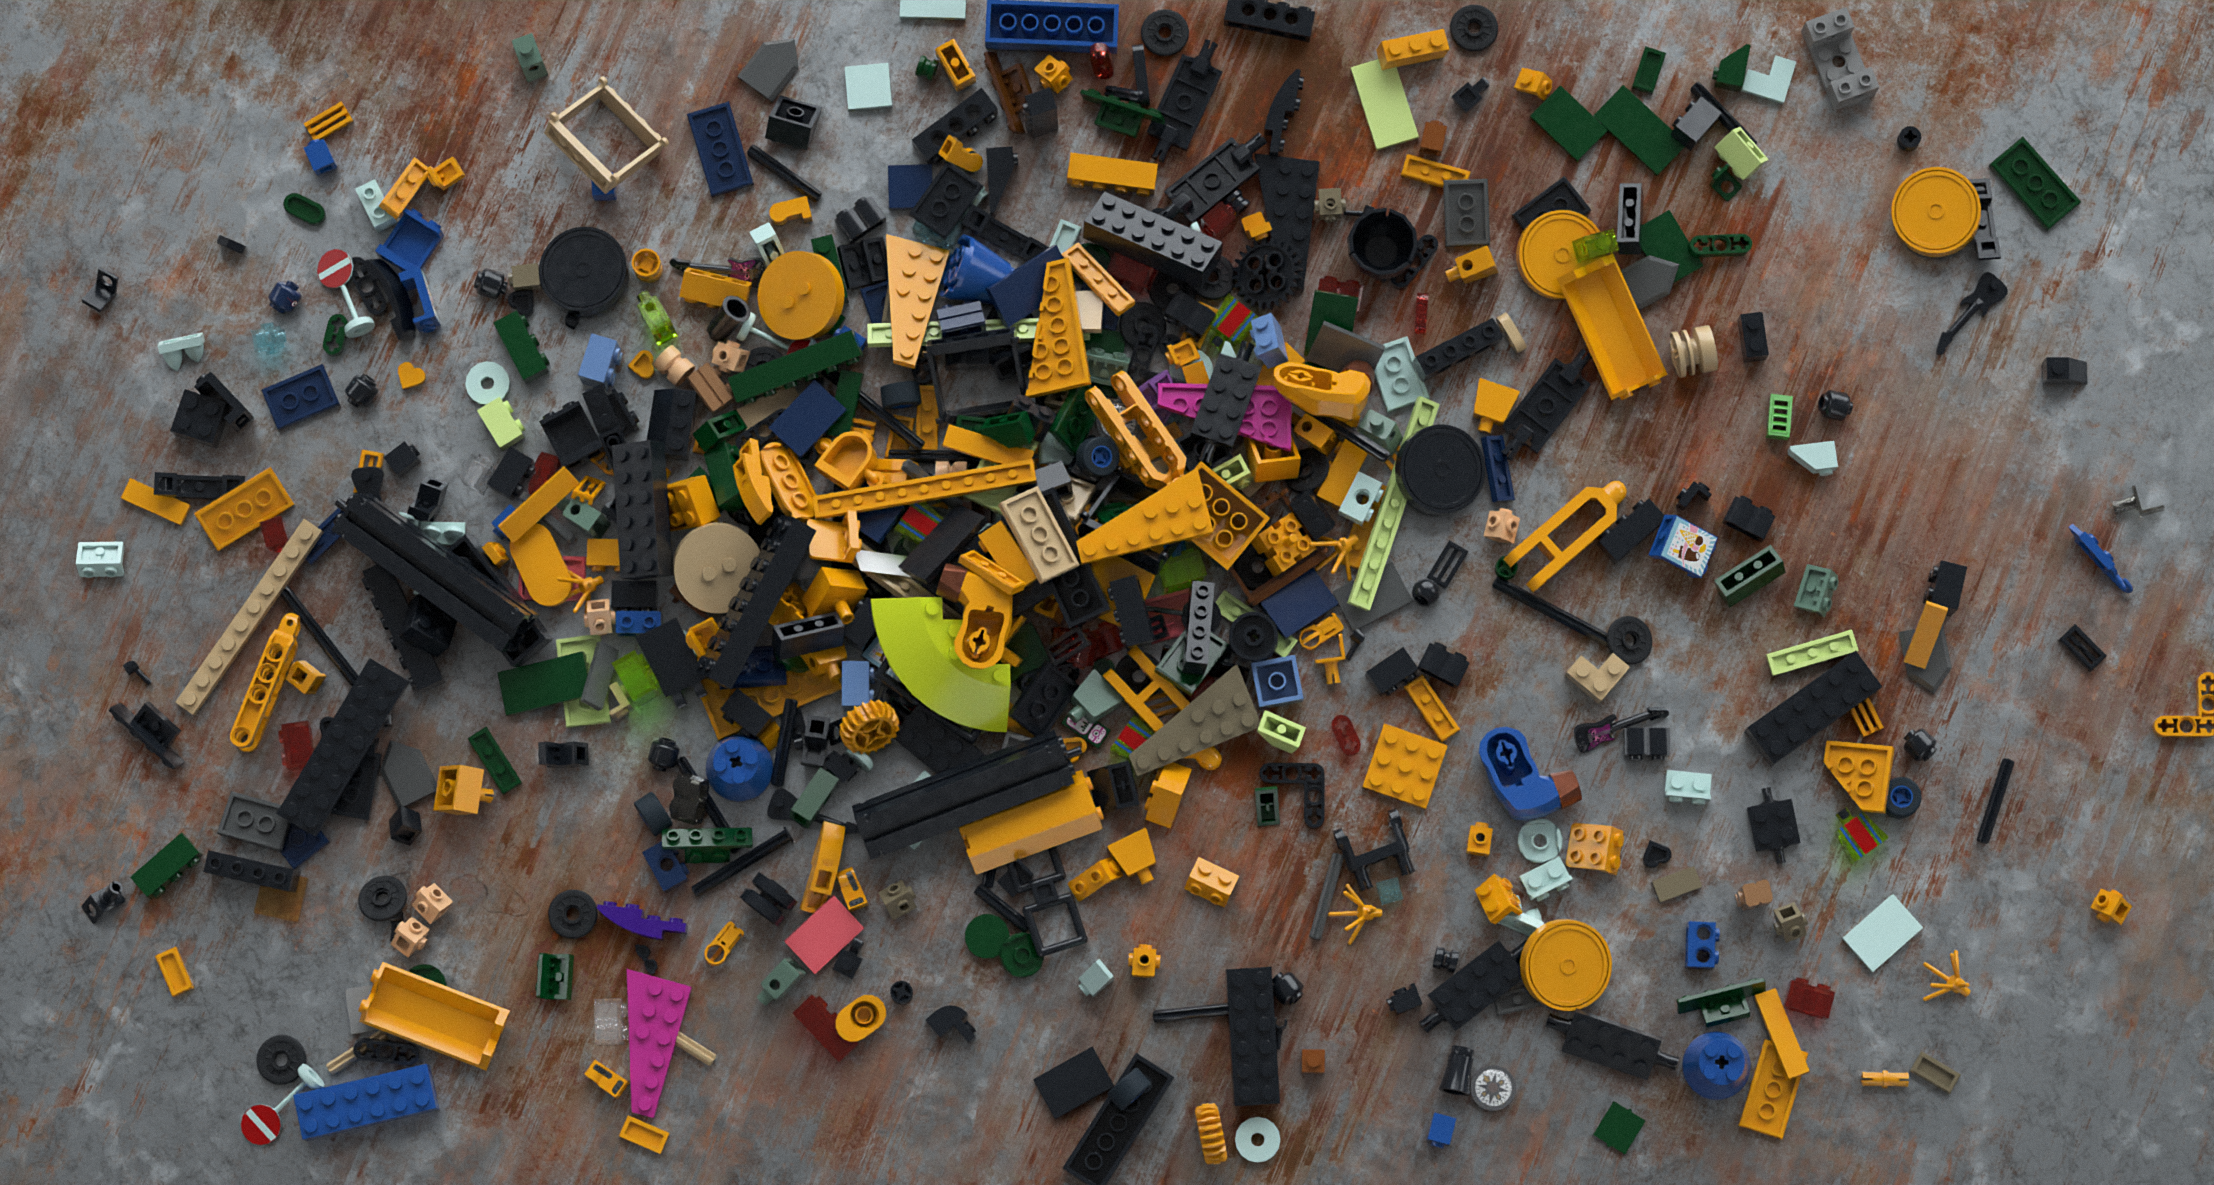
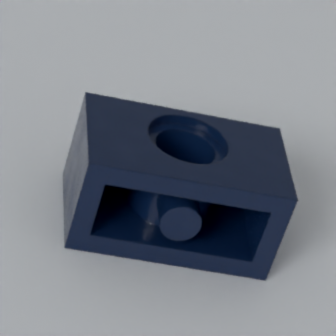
[642,841,690,894]

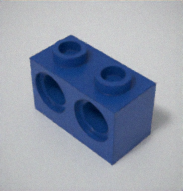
[616,611,663,637]
[1685,921,1720,970]

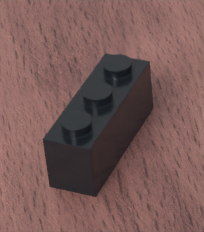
[1617,183,1644,255]
[1597,498,1664,564]
[1107,575,1156,648]
[772,611,844,660]

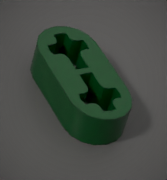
[323,314,348,357]

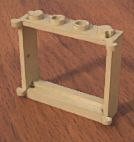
[544,76,669,194]

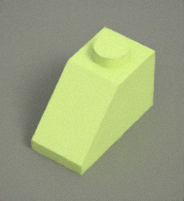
[1257,710,1306,754]

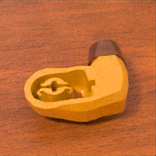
[1273,360,1375,423]
[936,564,1013,670]

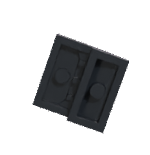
[837,236,888,290]

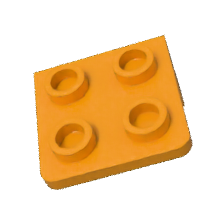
[806,510,862,563]
[1565,823,1624,875]

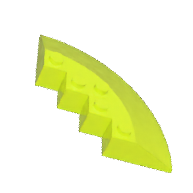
[871,597,1011,732]

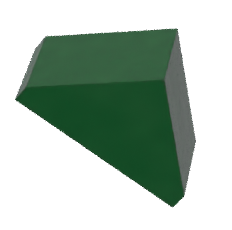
[1254,786,1280,826]

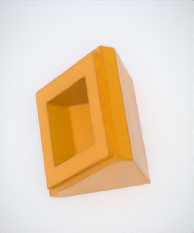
[759,721,780,752]

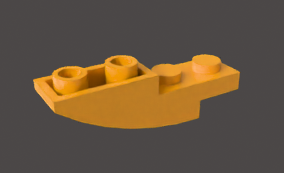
[733,438,773,525]
[800,821,845,913]

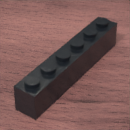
[361,564,445,694]

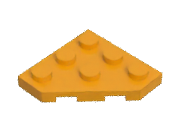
[1823,740,1894,814]

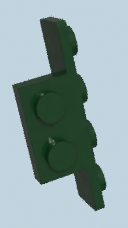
[1080,88,1165,139]
[662,827,753,864]
[1677,978,1766,1028]

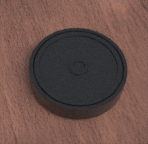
[539,227,629,316]
[1395,424,1485,515]

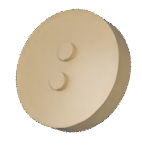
[673,522,760,613]

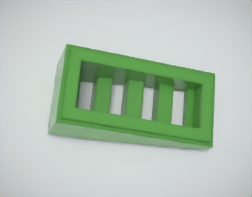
[1766,394,1793,440]

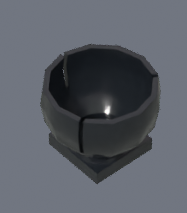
[1347,208,1419,283]

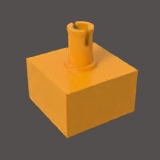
[802,567,868,624]
[433,765,494,815]

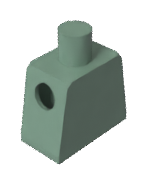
[512,33,548,82]
[1357,409,1403,456]
[557,497,611,539]
[1068,669,1124,724]
[757,957,807,1006]

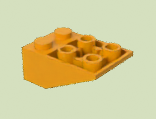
[667,475,721,531]

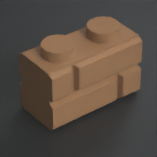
[687,363,735,416]
[1734,879,1773,911]

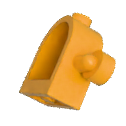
[815,431,886,491]

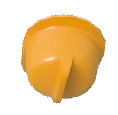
[835,995,886,1042]

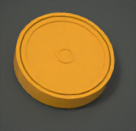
[1891,167,1981,257]
[1516,210,1607,300]
[757,251,845,341]
[1520,919,1612,1011]

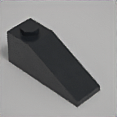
[986,146,1018,217]

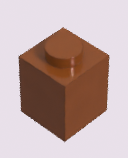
[1419,120,1447,157]
[1301,1049,1325,1074]

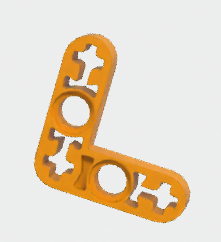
[2152,672,2214,738]

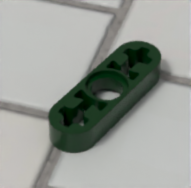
[1688,234,1752,258]

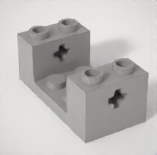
[1801,7,1880,111]

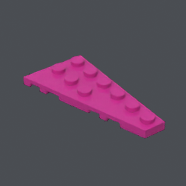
[1158,383,1292,452]
[627,969,693,1118]

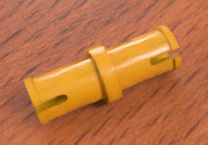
[1861,1070,1909,1088]

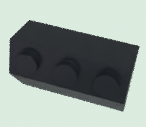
[647,388,698,461]

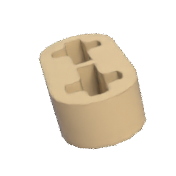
[1496,312,1527,354]

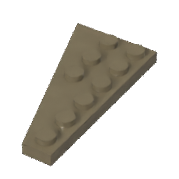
[1128,664,1260,777]

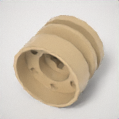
[1670,325,1718,378]

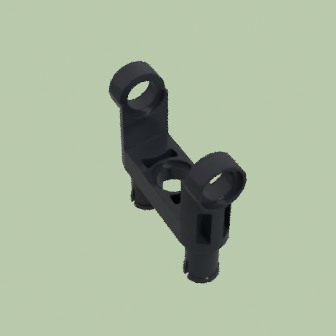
[1333,808,1415,892]

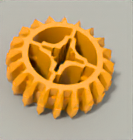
[839,699,900,755]
[1195,1103,1227,1165]

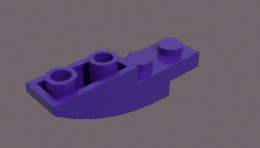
[597,901,688,941]

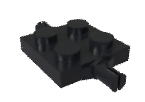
[1747,787,1801,864]

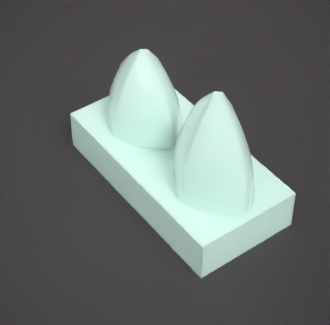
[157,332,205,371]
[420,522,466,546]
[1498,895,1544,937]

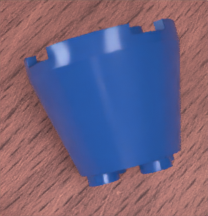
[940,234,1015,305]
[706,734,773,802]
[1682,1031,1751,1100]

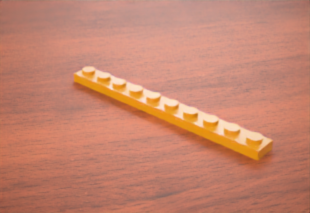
[812,459,1037,520]

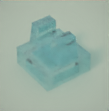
[1375,877,1403,905]

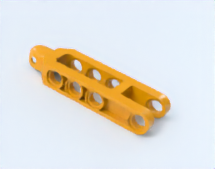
[1085,371,1187,490]
[1503,481,1627,593]
[230,613,301,753]
[1102,646,1222,770]

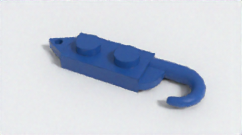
[2068,524,2133,593]

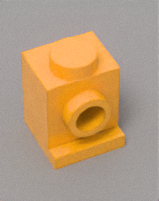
[285,660,327,695]
[1466,822,1493,857]

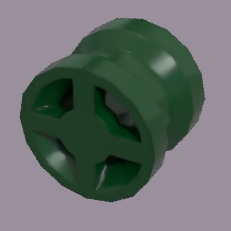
[915,55,939,81]
[1495,555,1518,580]

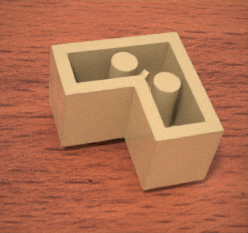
[1565,653,1630,704]

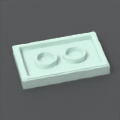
[900,0,966,20]
[1374,336,1430,413]
[1842,894,1923,972]

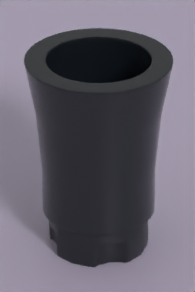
[706,296,750,342]
[1439,1045,1474,1096]

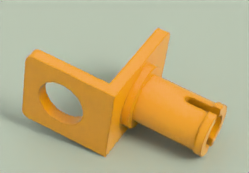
[1314,633,1346,684]

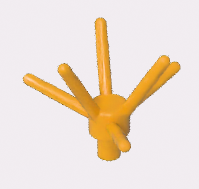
[1309,534,1359,581]
[557,570,604,614]
[1328,884,1382,945]
[1923,950,1971,1001]

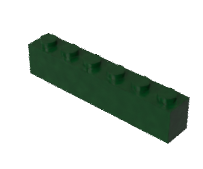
[728,330,864,406]

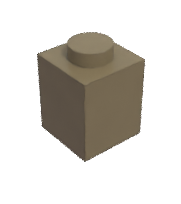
[508,263,542,291]

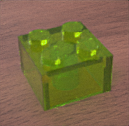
[1158,548,1207,595]
[611,650,661,708]

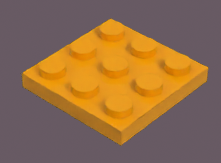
[1362,723,1448,810]

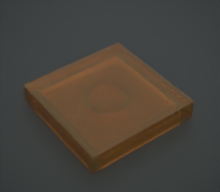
[254,876,309,923]

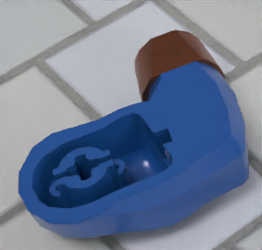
[1479,727,1582,821]

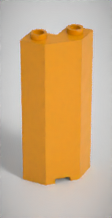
[1557,253,1668,400]
[958,770,1104,875]
[358,962,510,1071]

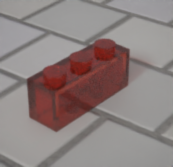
[793,995,860,1064]

